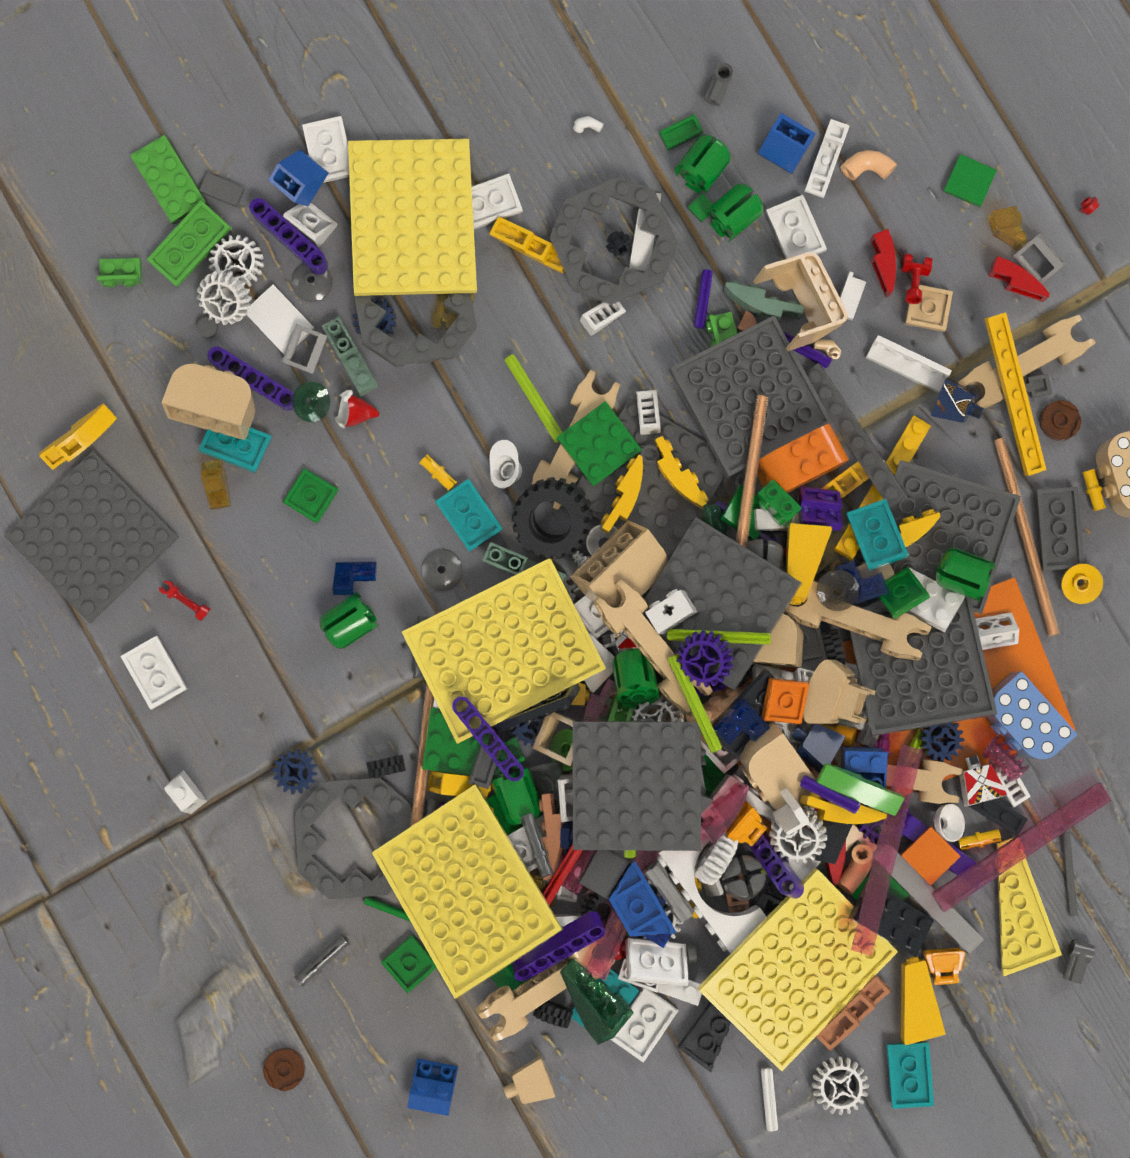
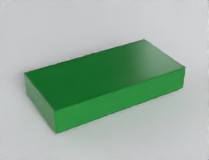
[659,114,704,151]

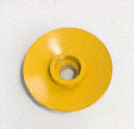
[1061,563,1103,604]

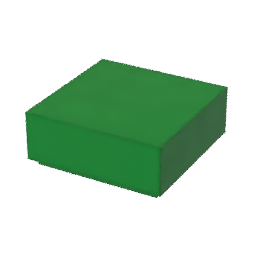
[688,193,712,223]

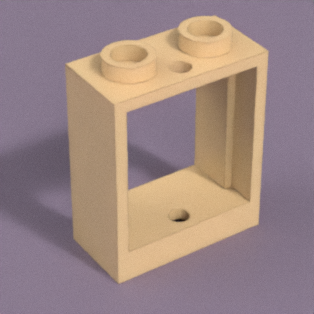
[533,711,575,767]

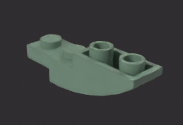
[723,281,804,323]
[322,316,379,396]
[482,542,566,582]

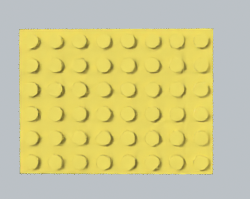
[348,139,477,296]
[402,559,606,744]
[372,785,563,999]
[697,868,898,1071]

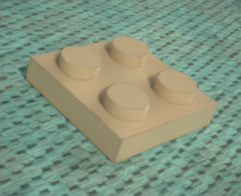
[905,285,953,332]

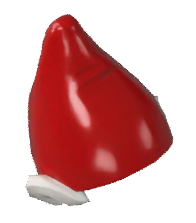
[335,390,379,429]

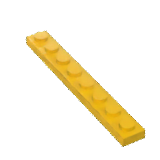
[984,312,1047,476]
[834,415,931,560]

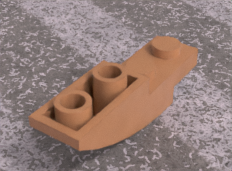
[539,793,565,880]

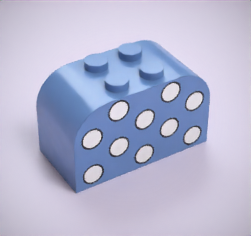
[986,671,1078,759]

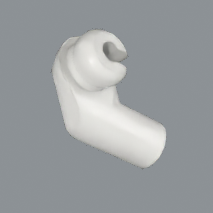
[573,116,604,133]

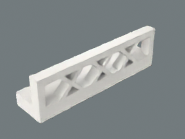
[866,335,952,393]
[976,612,1019,650]

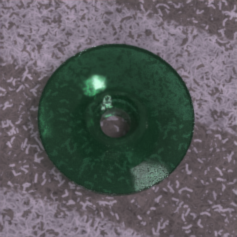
[292,381,330,422]

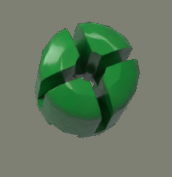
[674,135,731,194]
[705,183,763,242]
[935,548,995,602]
[319,592,379,649]
[612,648,659,708]
[491,768,542,826]

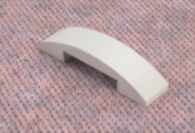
[804,119,849,198]
[629,193,661,272]

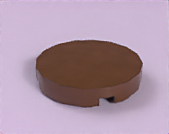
[1039,400,1082,441]
[263,1048,306,1091]

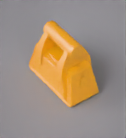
[721,801,768,846]
[922,947,965,985]

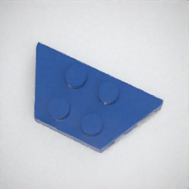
[609,861,676,937]

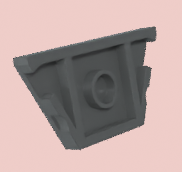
[791,601,827,671]

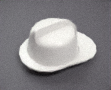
[489,440,522,488]

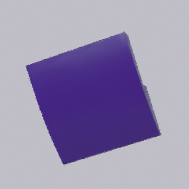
[799,486,843,531]

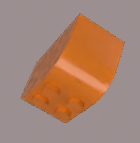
[756,423,849,493]

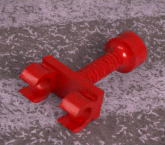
[901,253,933,304]
[159,580,211,621]

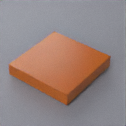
[761,678,809,724]
[900,826,961,885]

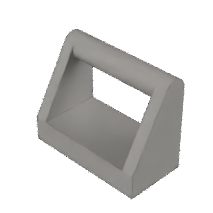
[1013,233,1066,284]
[282,324,327,374]

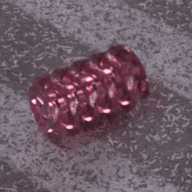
[982,736,1030,782]

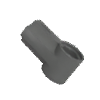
[704,63,733,106]
[1062,939,1095,984]

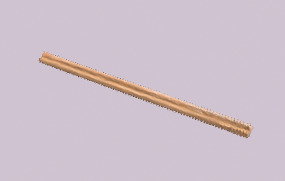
[736,395,769,547]
[994,437,1060,636]
[410,684,434,826]

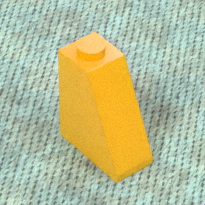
[427,770,491,799]

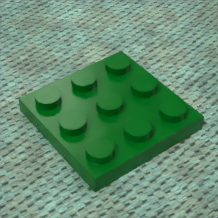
[556,401,642,487]
[422,707,490,776]

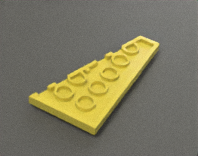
[996,836,1062,976]

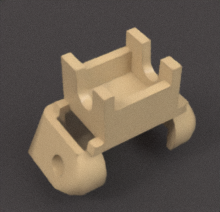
[803,660,876,724]

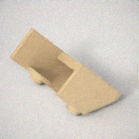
[753,252,848,351]

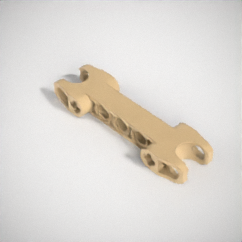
[958,315,1096,408]
[532,370,620,511]
[593,580,713,714]
[784,581,931,661]
[815,747,963,804]
[475,937,615,1042]

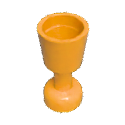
[819,724,857,747]

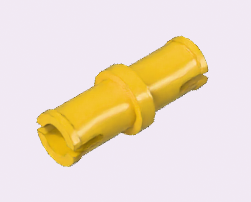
[419,454,457,491]
[1082,469,1106,511]
[957,829,1001,851]

